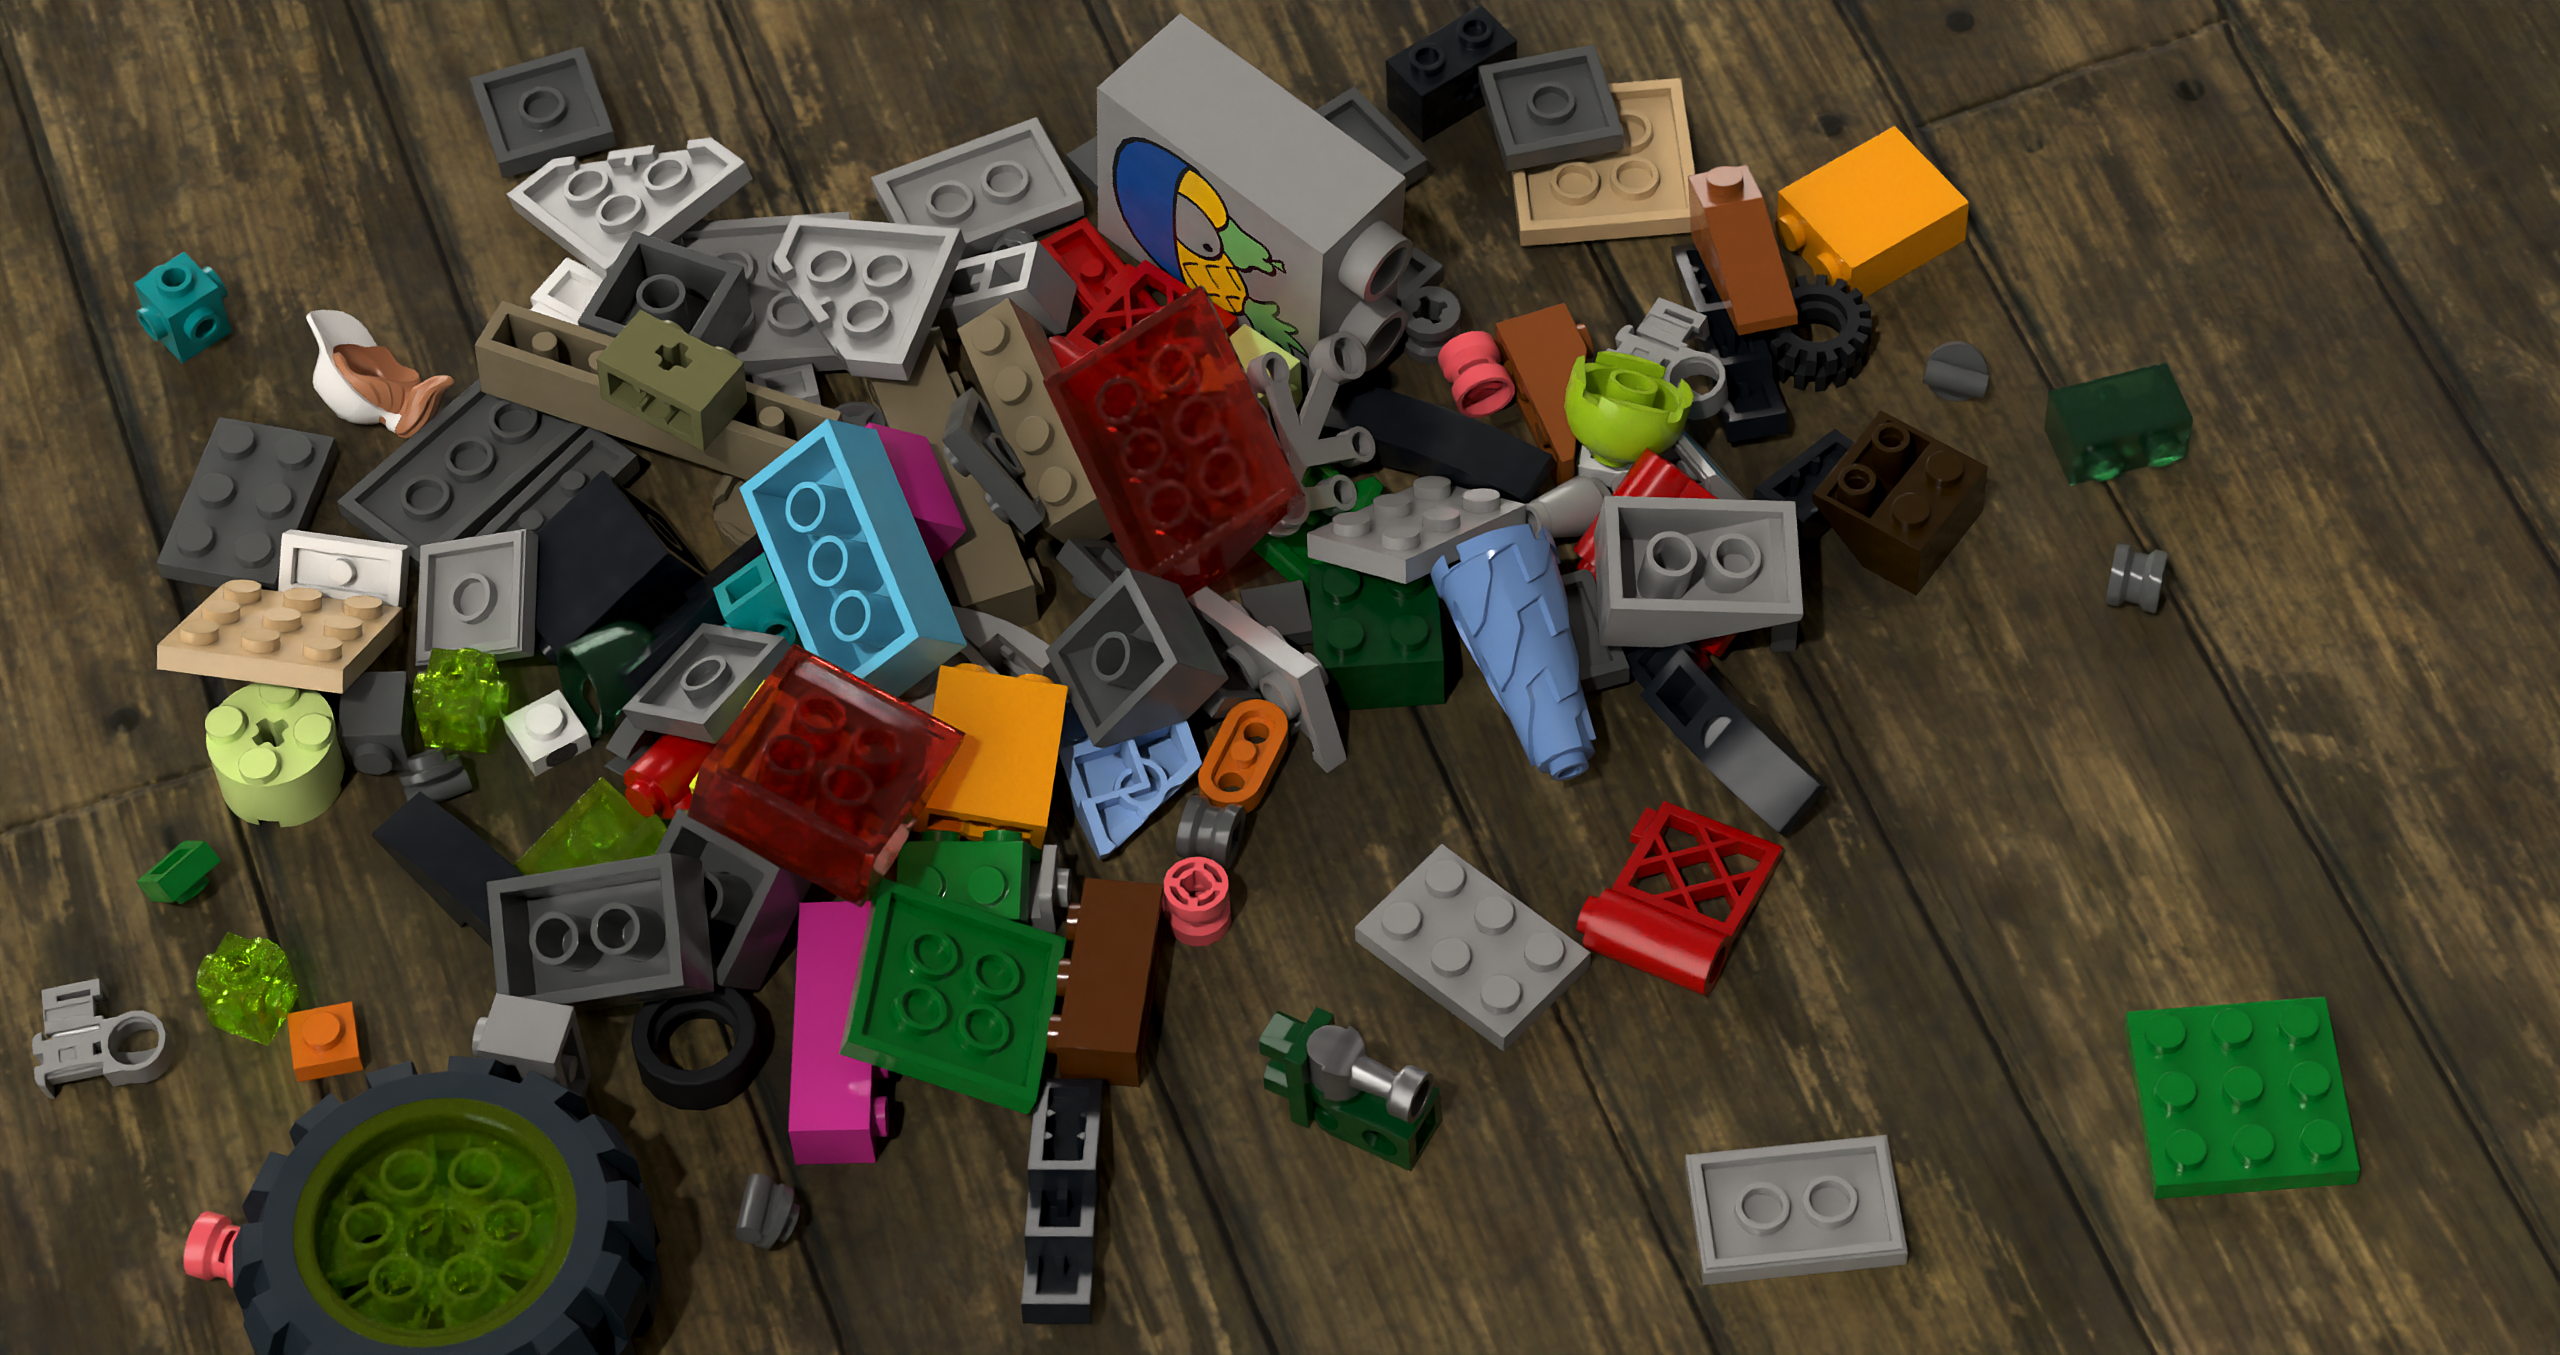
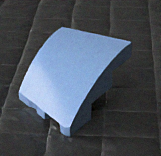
[1056,695,1202,860]

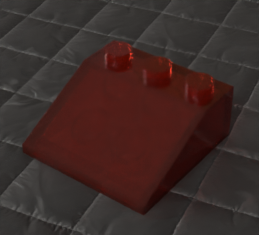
[687,643,966,908]

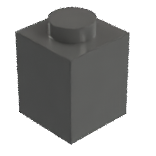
[337,671,417,775]

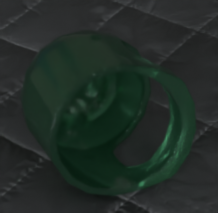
[557,620,657,738]

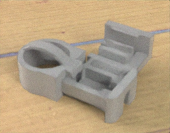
[1606,297,1728,420]
[32,978,175,1099]

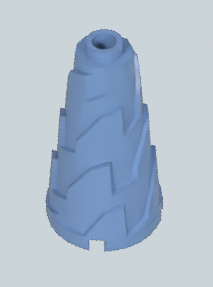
[1430,524,1596,781]

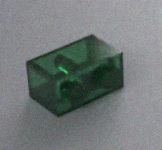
[2044,362,2193,486]

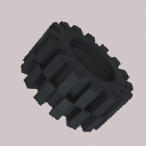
[1762,274,1872,392]

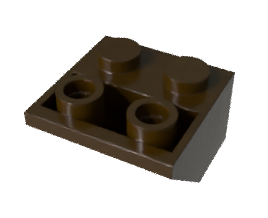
[1812,410,1988,596]

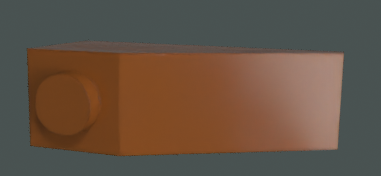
[1688,165,1798,336]
[1495,302,1594,487]

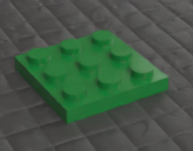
[839,877,1067,1115]
[2124,996,2360,1199]

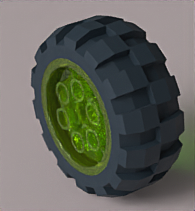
[233,1056,662,1355]

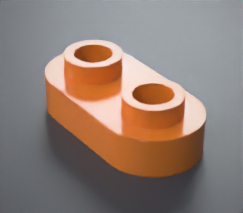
[1198,699,1289,814]

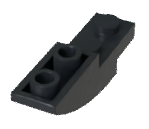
[1626,641,1827,836]

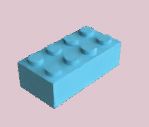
[739,419,967,713]

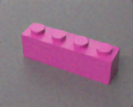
[788,901,891,1165]

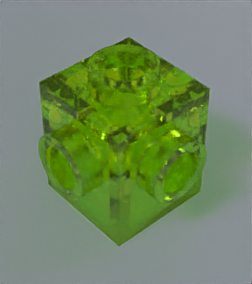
[413,648,510,753]
[196,932,299,1046]

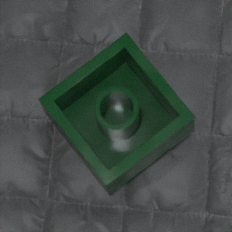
[1308,563,1445,711]

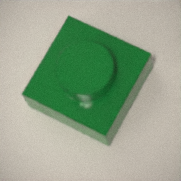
[136,841,221,904]

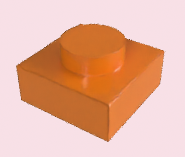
[287,1001,364,1083]

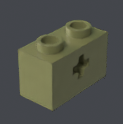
[596,310,747,451]

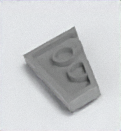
[1187,586,1347,773]

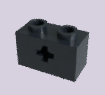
[1386,5,1517,143]

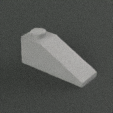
[931,241,1077,340]

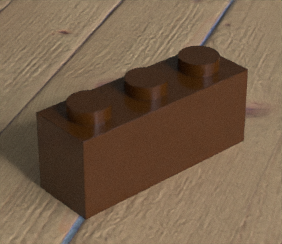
[1047,878,1167,1088]

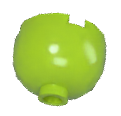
[1564,351,1694,467]

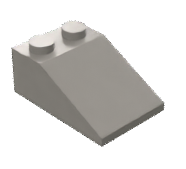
[1594,496,1803,647]

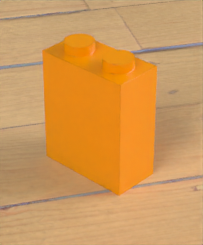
[1775,126,1969,299]
[913,663,1068,850]

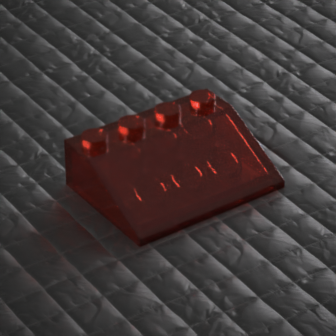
[1043,285,1305,598]

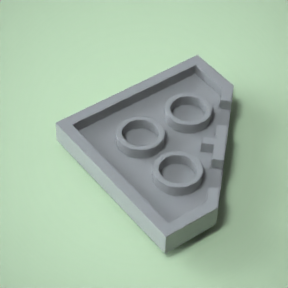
[507,137,753,279]
[773,215,966,381]

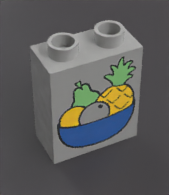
[1097,13,1413,389]

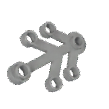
[1228,331,1376,538]

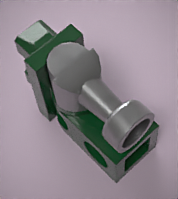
[1259,1007,1443,1172]

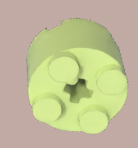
[205,682,347,827]

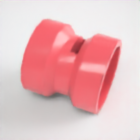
[1438,331,1515,418]
[1164,857,1231,947]
[184,1211,241,1288]

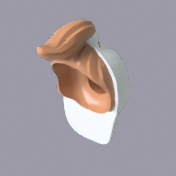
[306,310,455,438]

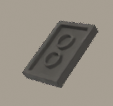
[157,417,339,591]

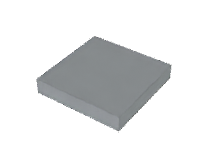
[415,529,539,672]

